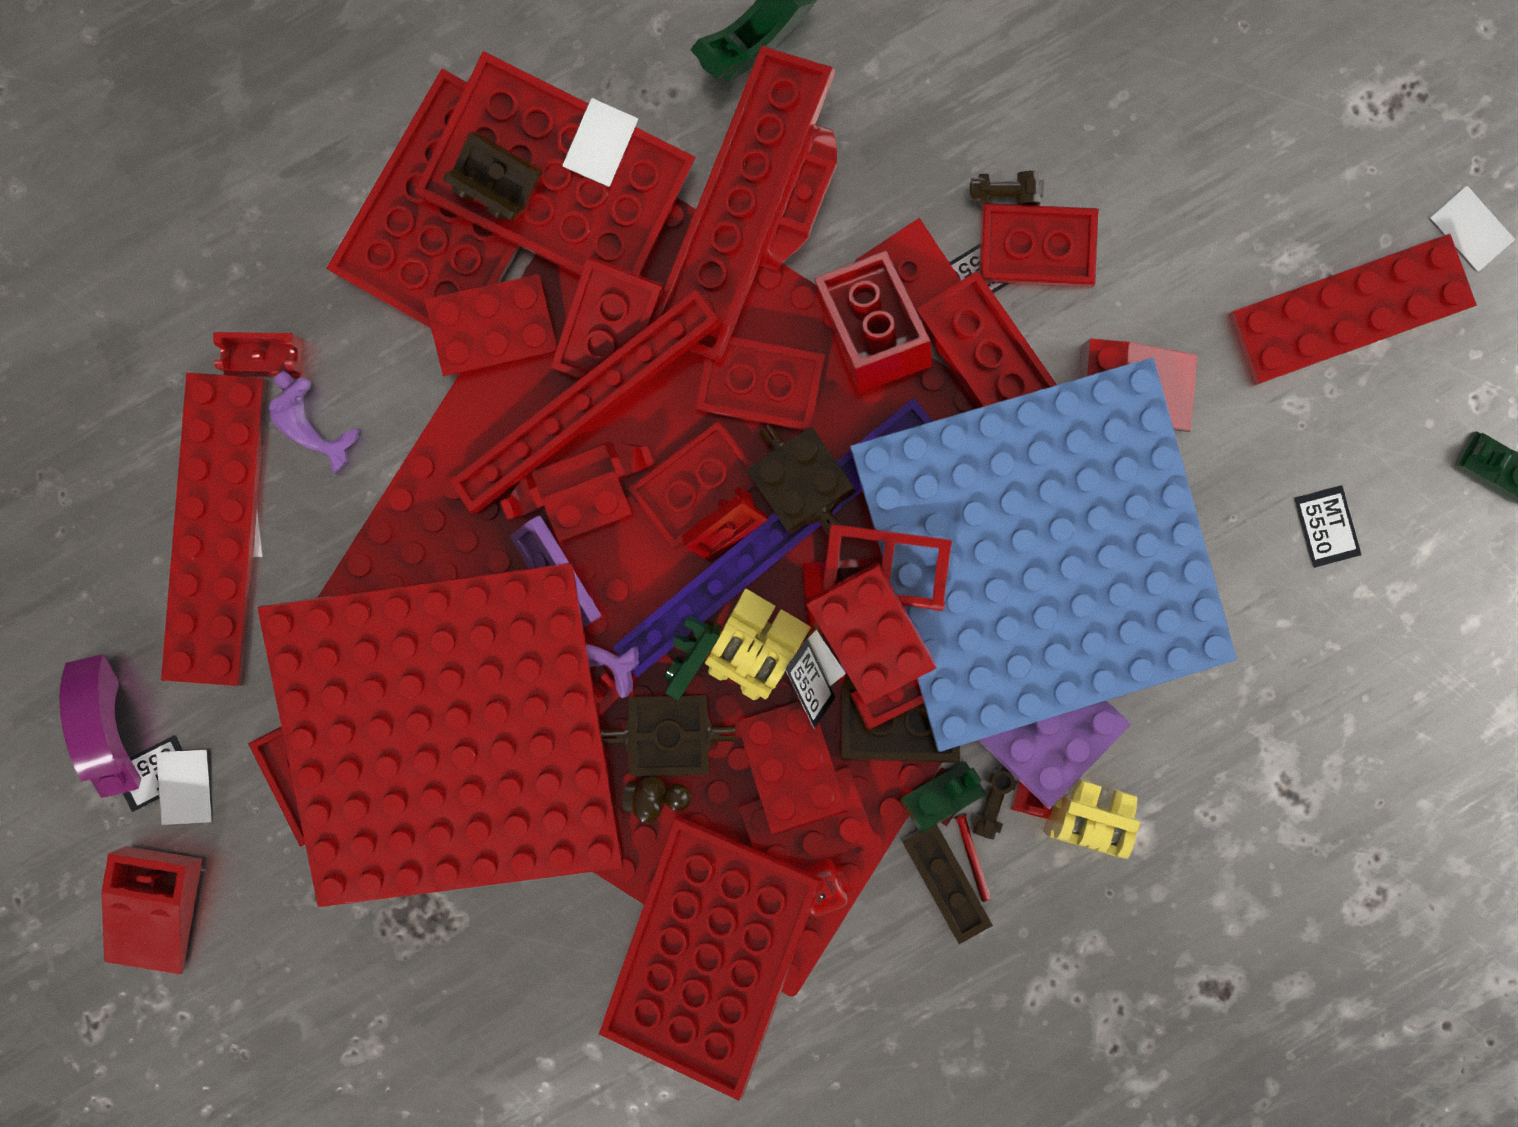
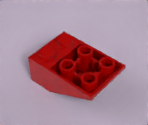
[101,846,202,975]

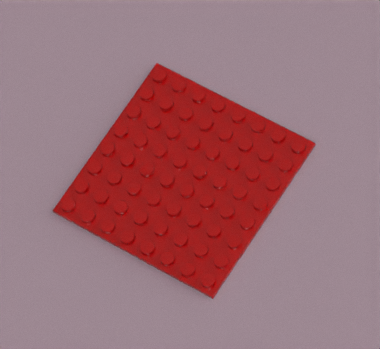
[257,562,623,907]

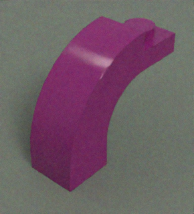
[59,654,141,798]

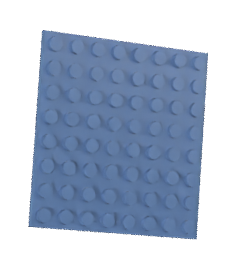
[850,357,1237,752]

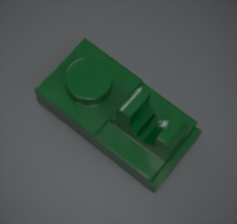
[1455,431,1518,501]
[664,616,722,701]
[900,761,986,834]

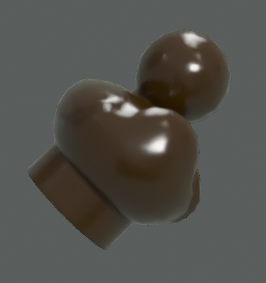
[622,776,692,825]

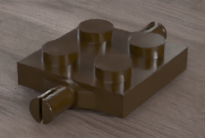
[746,424,856,538]
[601,695,735,776]

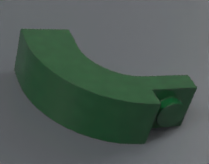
[690,0,817,82]

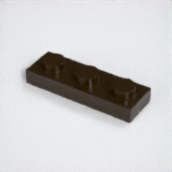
[901,825,993,944]

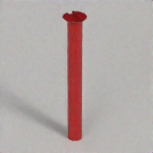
[953,813,991,902]

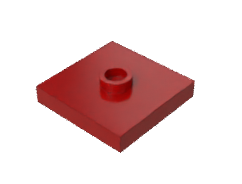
[854,217,961,309]

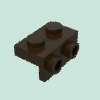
[443,131,544,220]

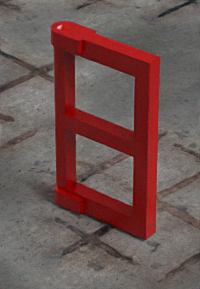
[821,524,952,612]

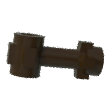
[970,170,1044,206]
[971,764,1017,840]

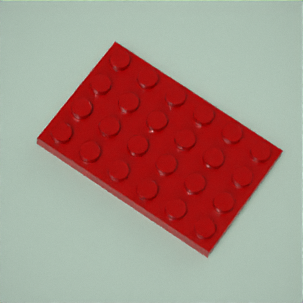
[414,51,696,276]
[326,68,521,329]
[599,817,823,1101]

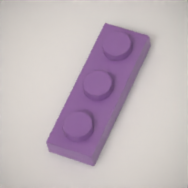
[509,516,601,628]

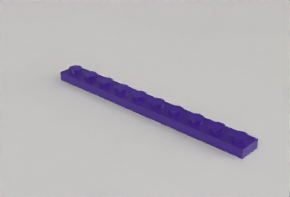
[612,398,933,677]

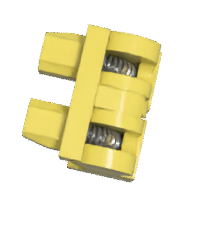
[705,588,811,700]
[1043,779,1141,859]

